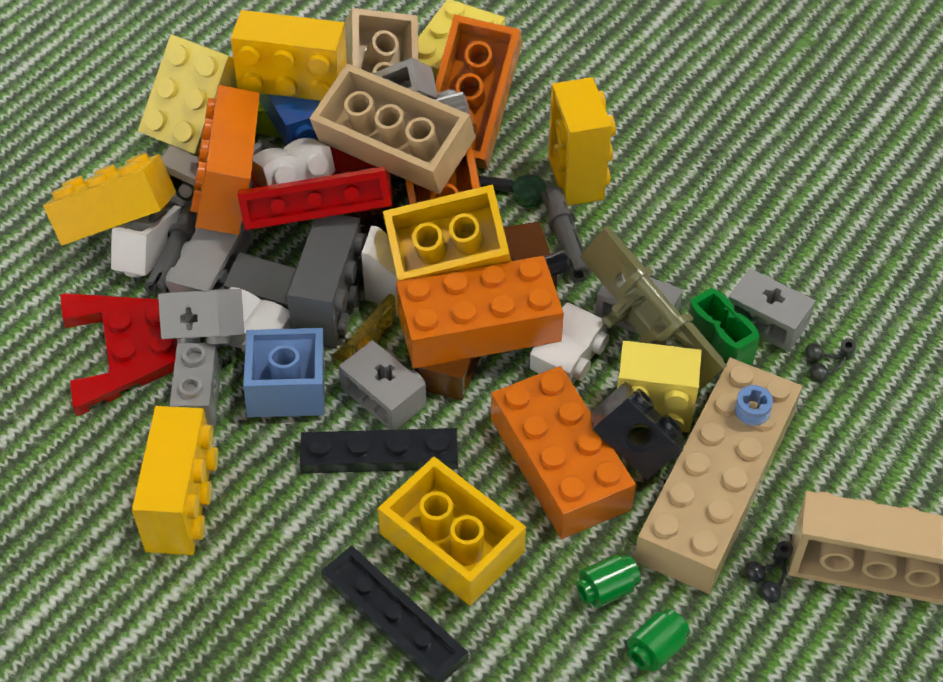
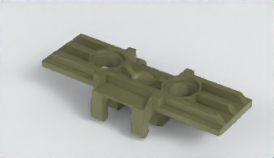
[580,226,727,392]

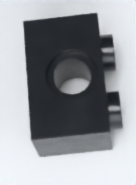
[591,381,683,480]

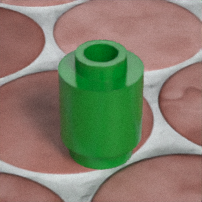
[576,554,641,609]
[627,609,690,672]

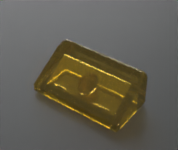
[333,294,396,362]

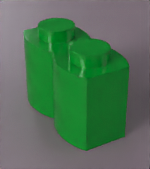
[688,288,760,371]

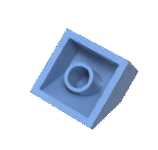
[243,328,325,417]

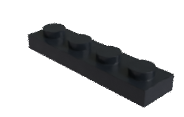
[300,428,458,474]
[321,545,469,682]

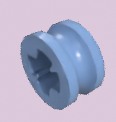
[734,385,773,426]

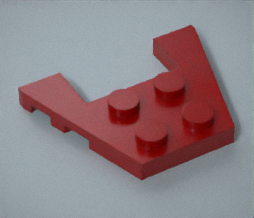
[60,293,177,416]

